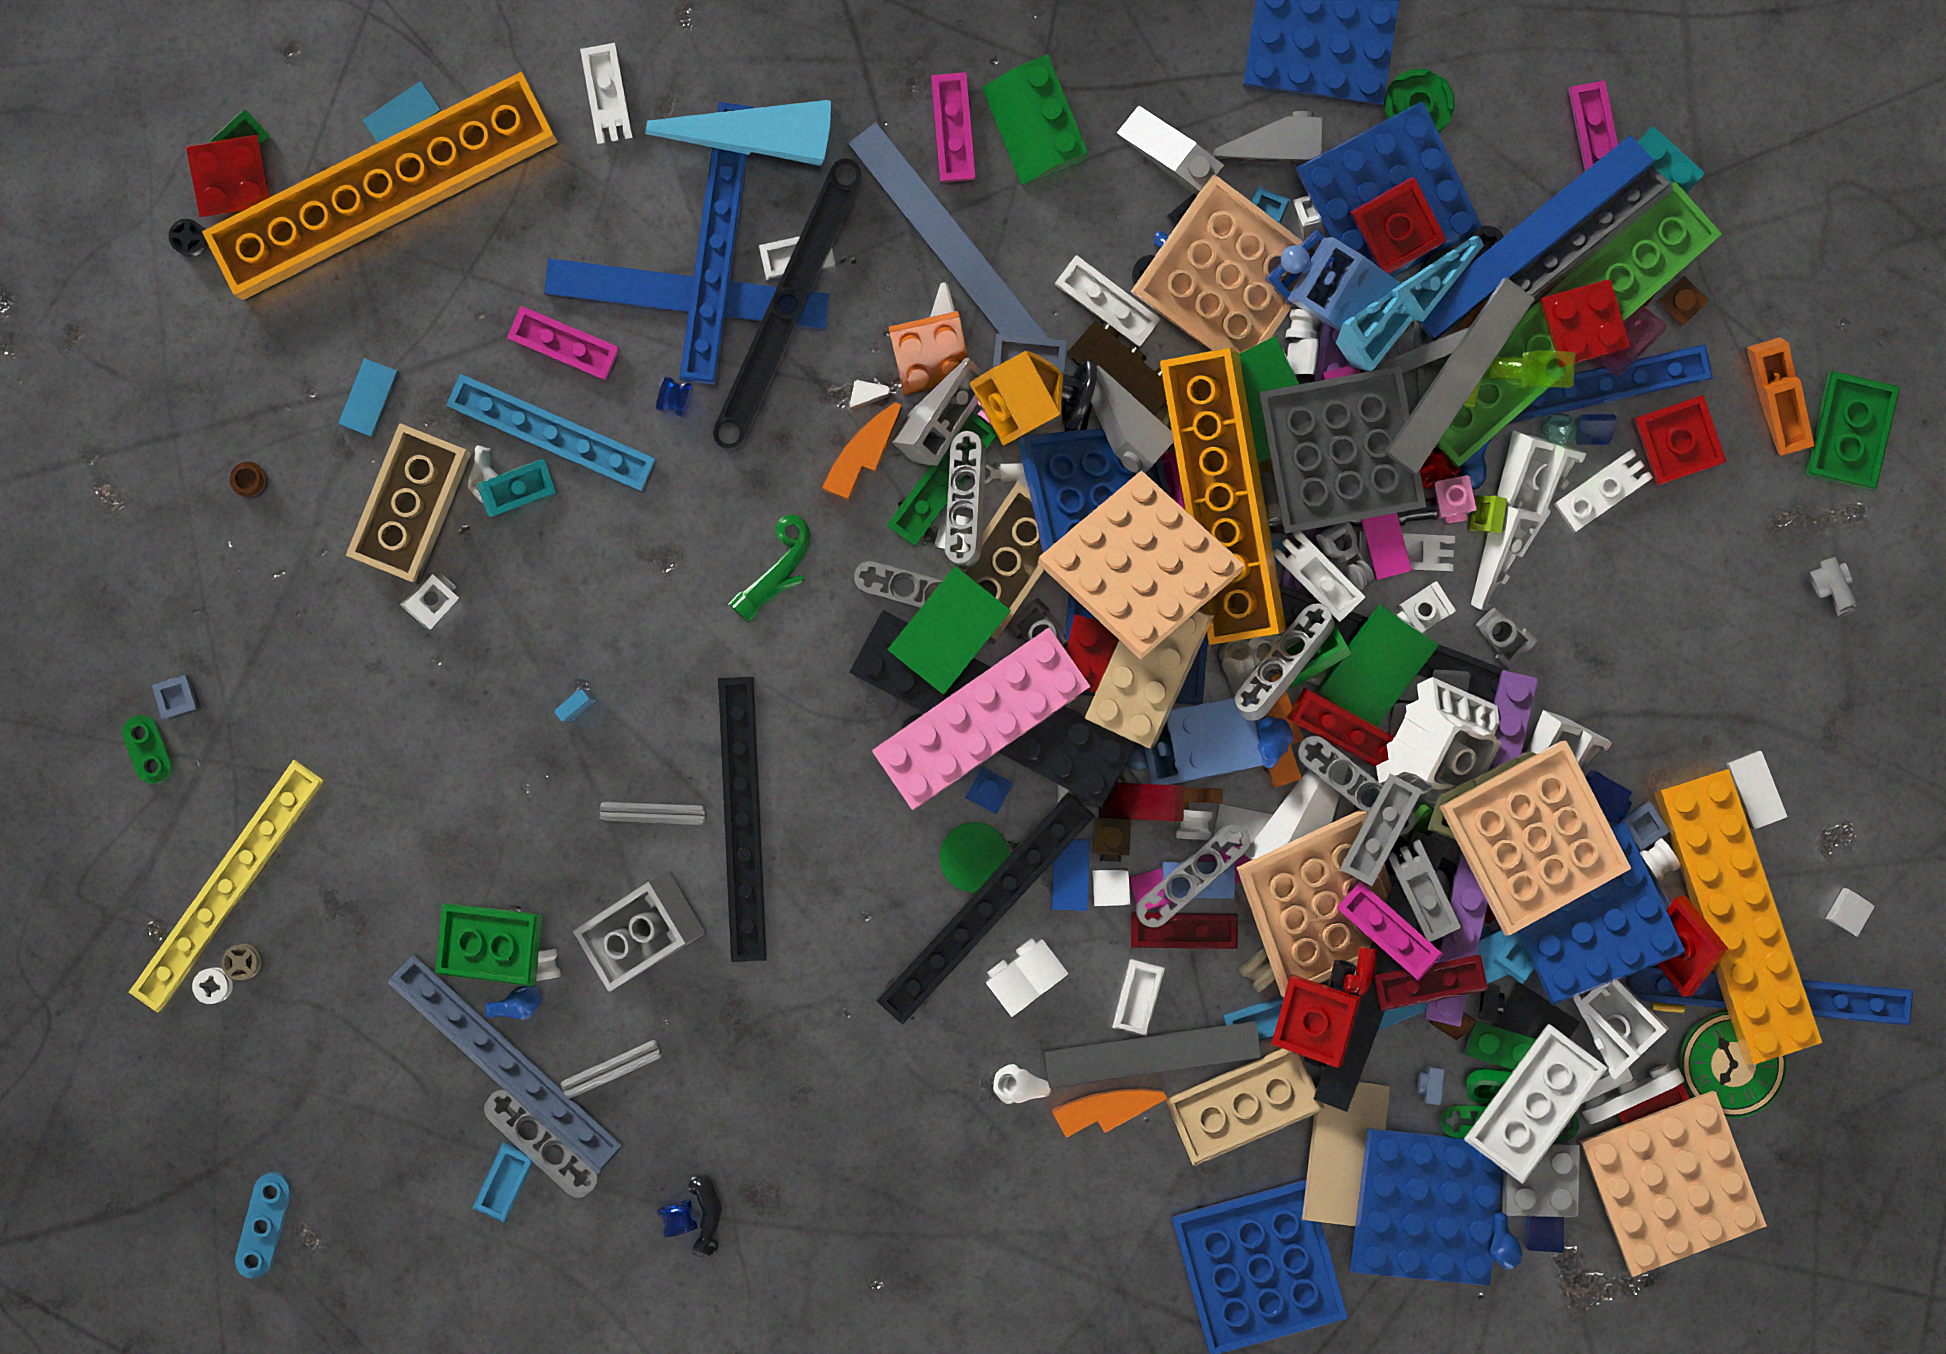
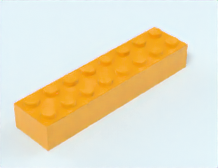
[1160,348,1287,645]
[1654,769,1822,1065]

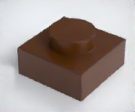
[1656,276,1709,327]

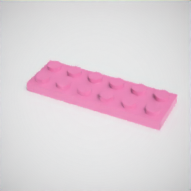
[872,627,1091,810]

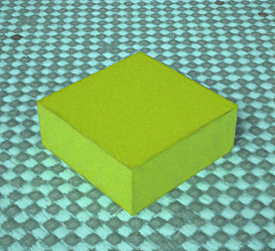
[1469,495,1507,533]

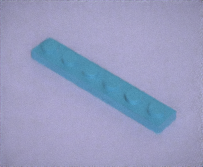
[446,374,656,492]

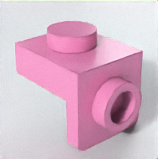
[1434,475,1476,524]

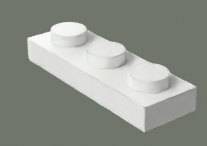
[1055,255,1161,348]

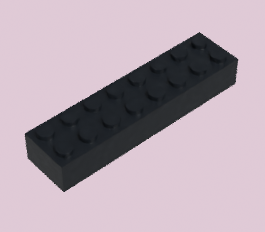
[849,610,1137,809]

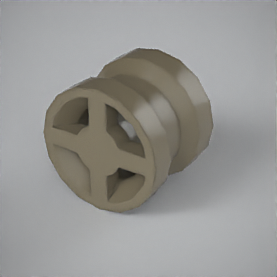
[221,944,263,981]
[1239,948,1275,993]

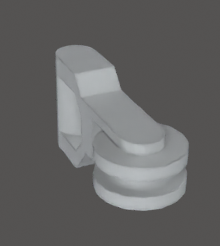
[1316,522,1374,591]

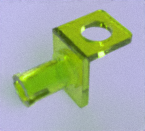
[1490,350,1575,389]

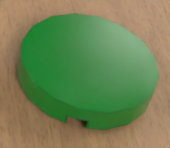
[1384,68,1455,133]
[939,822,1010,893]

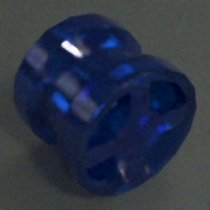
[656,376,693,418]
[657,1200,698,1238]

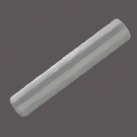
[600,802,706,825]
[561,1040,662,1099]

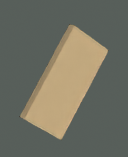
[1166,1048,1325,1166]
[1302,1077,1390,1226]

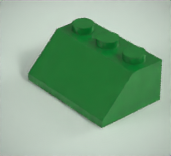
[982,54,1088,186]

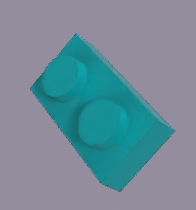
[1638,126,1705,194]
[476,459,556,517]

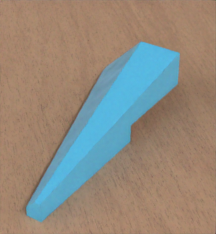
[645,100,831,166]
[1336,236,1484,371]

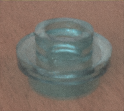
[1541,413,1578,445]

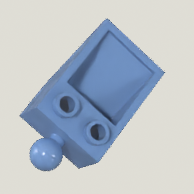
[1281,237,1402,332]
[1127,698,1264,785]

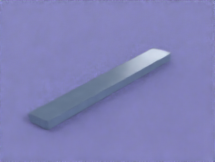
[848,122,1049,339]
[388,954,623,1175]

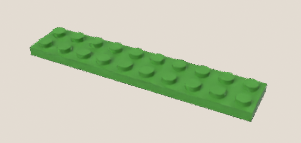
[1410,181,1722,468]

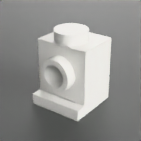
[399,573,459,630]
[1397,581,1456,632]

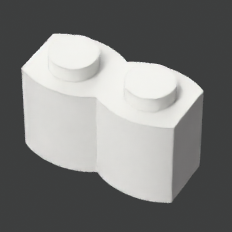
[986,938,1068,1017]

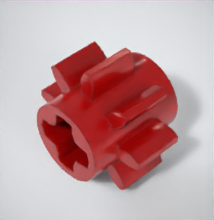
[1420,447,1461,490]

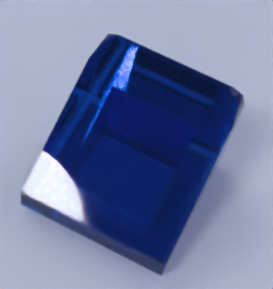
[1575,414,1616,445]
[1525,1216,1564,1253]

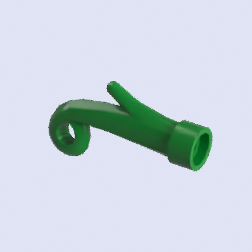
[728,514,811,623]

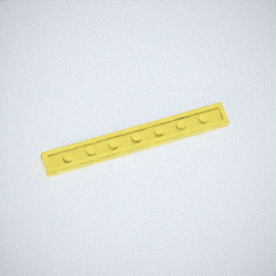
[129,760,324,1013]

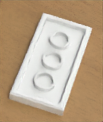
[1463,1024,1607,1184]

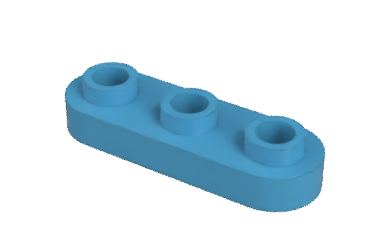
[235,1172,292,1279]

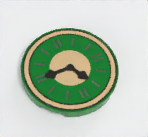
[1678,1010,1787,1118]

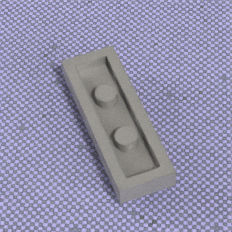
[1340,773,1422,886]

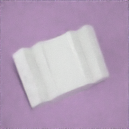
[1376,677,1502,808]

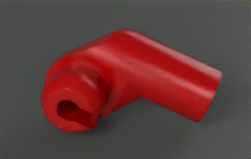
[1344,947,1377,996]

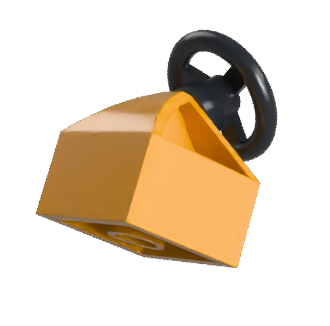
[969,351,1097,446]

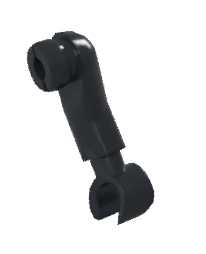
[688,1176,722,1257]

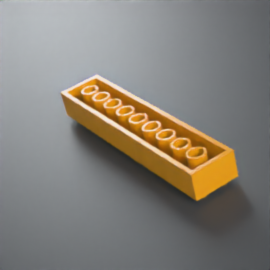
[202,71,558,301]

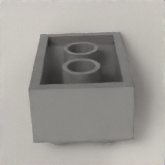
[573,872,705,992]

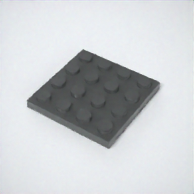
[1258,366,1426,534]

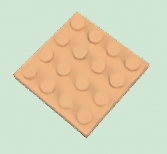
[1131,175,1314,353]
[1038,470,1244,660]
[1439,740,1631,935]
[1237,810,1392,997]
[1579,1091,1767,1277]

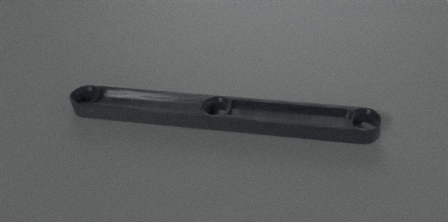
[713,158,862,450]

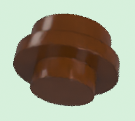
[230,462,266,497]

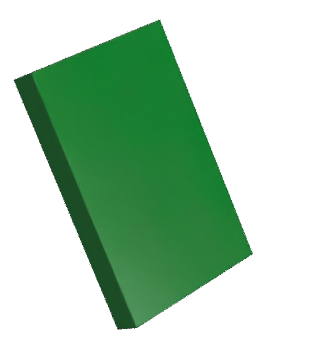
[1239,336,1300,464]
[1805,370,1900,491]
[887,566,1011,695]
[1316,604,1439,727]
[435,903,543,986]

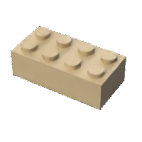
[346,423,472,584]
[959,483,1044,644]
[1085,609,1214,749]

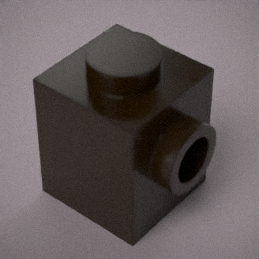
[1092,817,1131,862]

